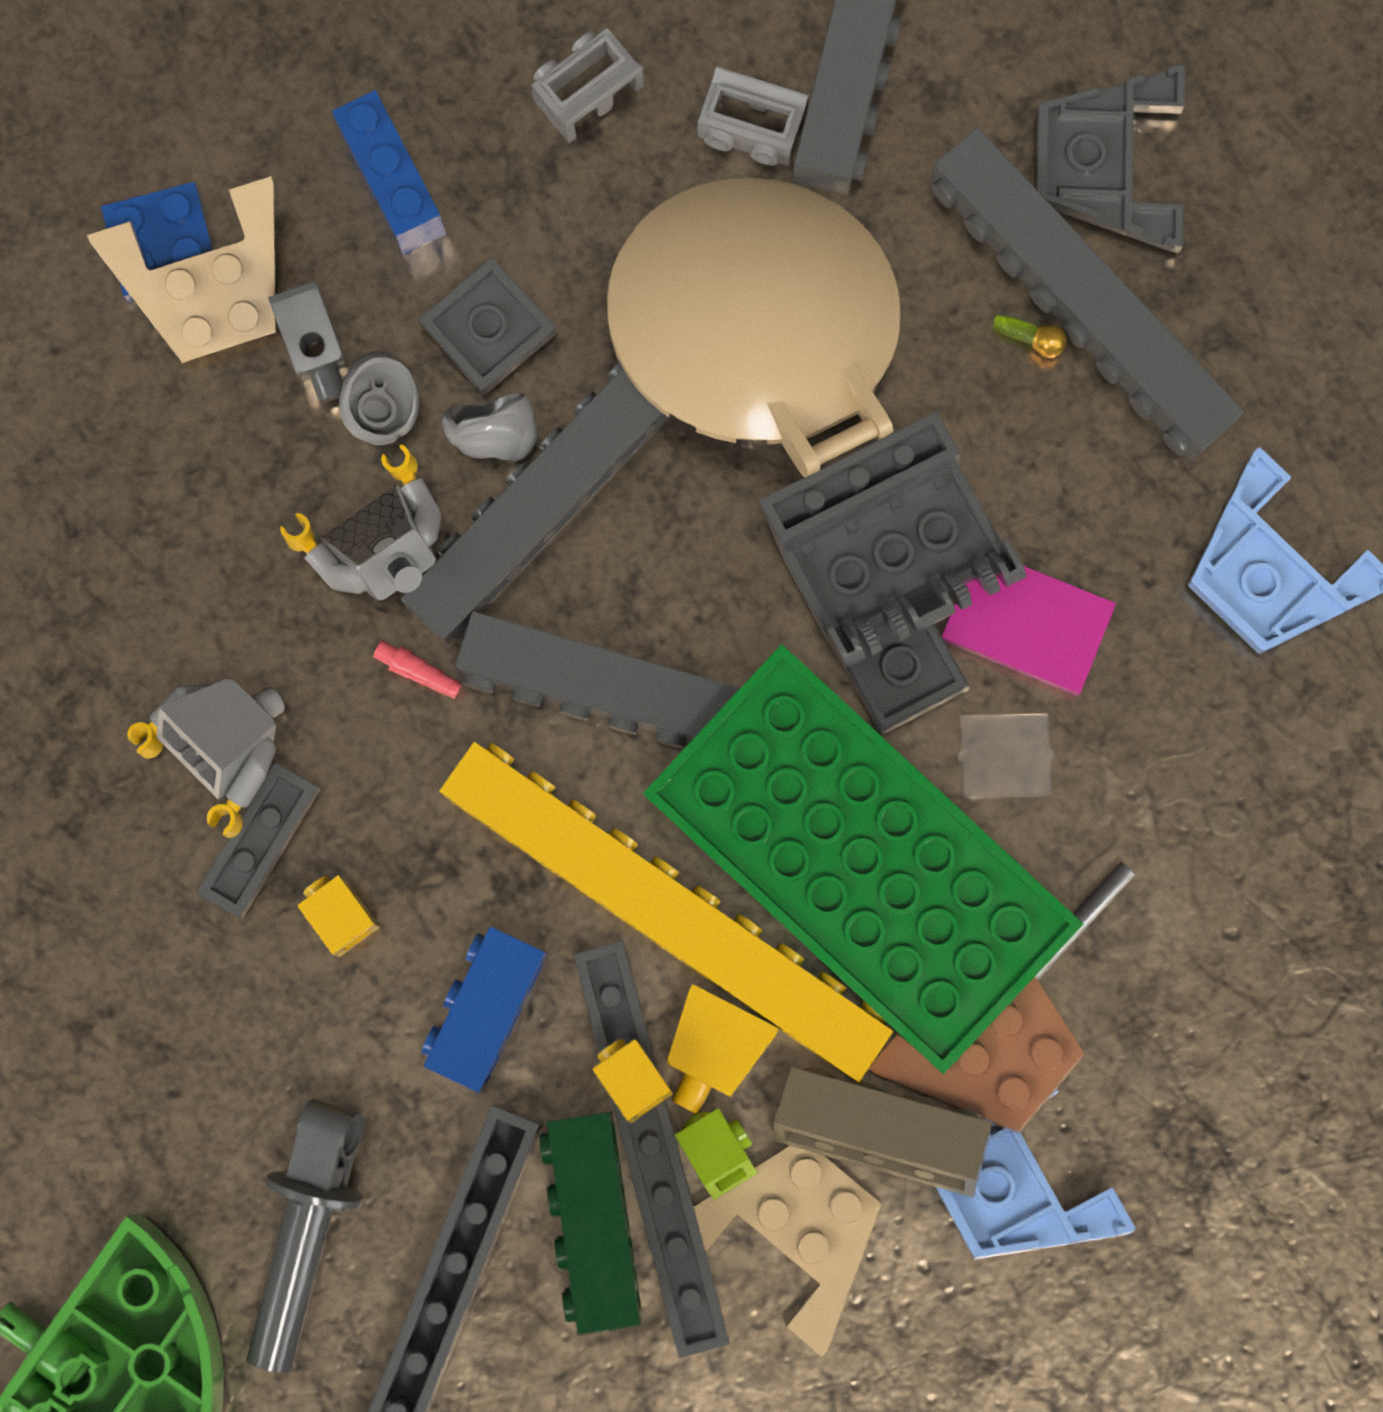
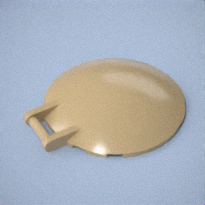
[607,178,901,478]

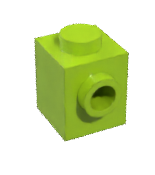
[675,1108,758,1200]

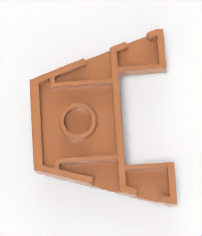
[868,976,1084,1134]

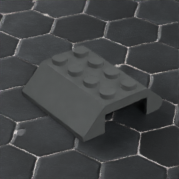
[759,411,1026,668]

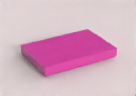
[942,566,1116,696]

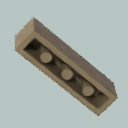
[774,1067,992,1198]

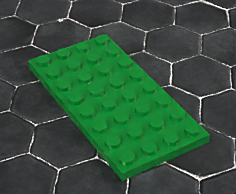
[642,644,1084,1075]

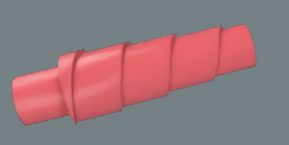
[373,640,462,699]

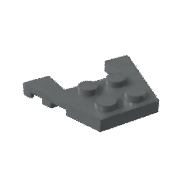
[1035,65,1185,252]

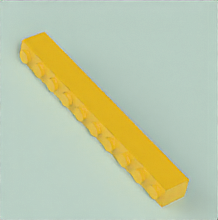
[439,742,893,1083]

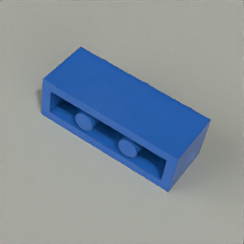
[332,90,446,255]
[421,927,548,1093]

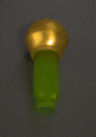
[993,315,1067,358]

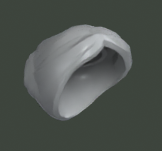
[339,351,420,445]
[441,393,539,462]

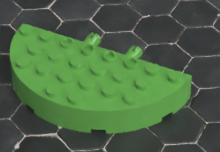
[0,1213,224,1412]

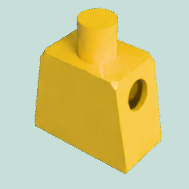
[666,984,779,1114]

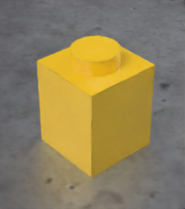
[297,875,380,957]
[593,1038,673,1123]

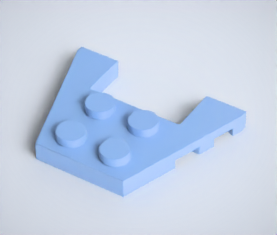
[1187,447,1383,654]
[935,1089,1136,1260]

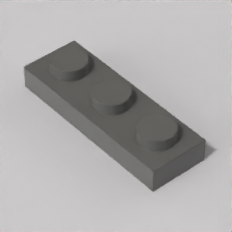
[196,763,321,919]

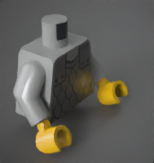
[280,444,441,600]
[127,679,284,838]

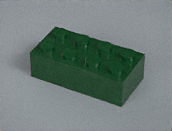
[539,1111,643,1335]

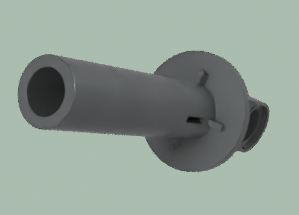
[246,1099,365,1372]

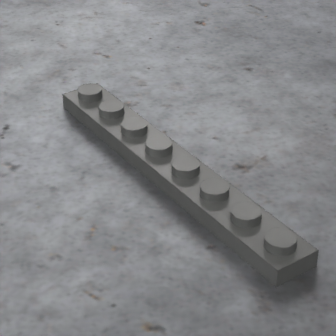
[574,941,730,1358]

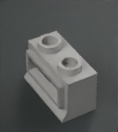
[531,28,644,143]
[698,66,809,166]

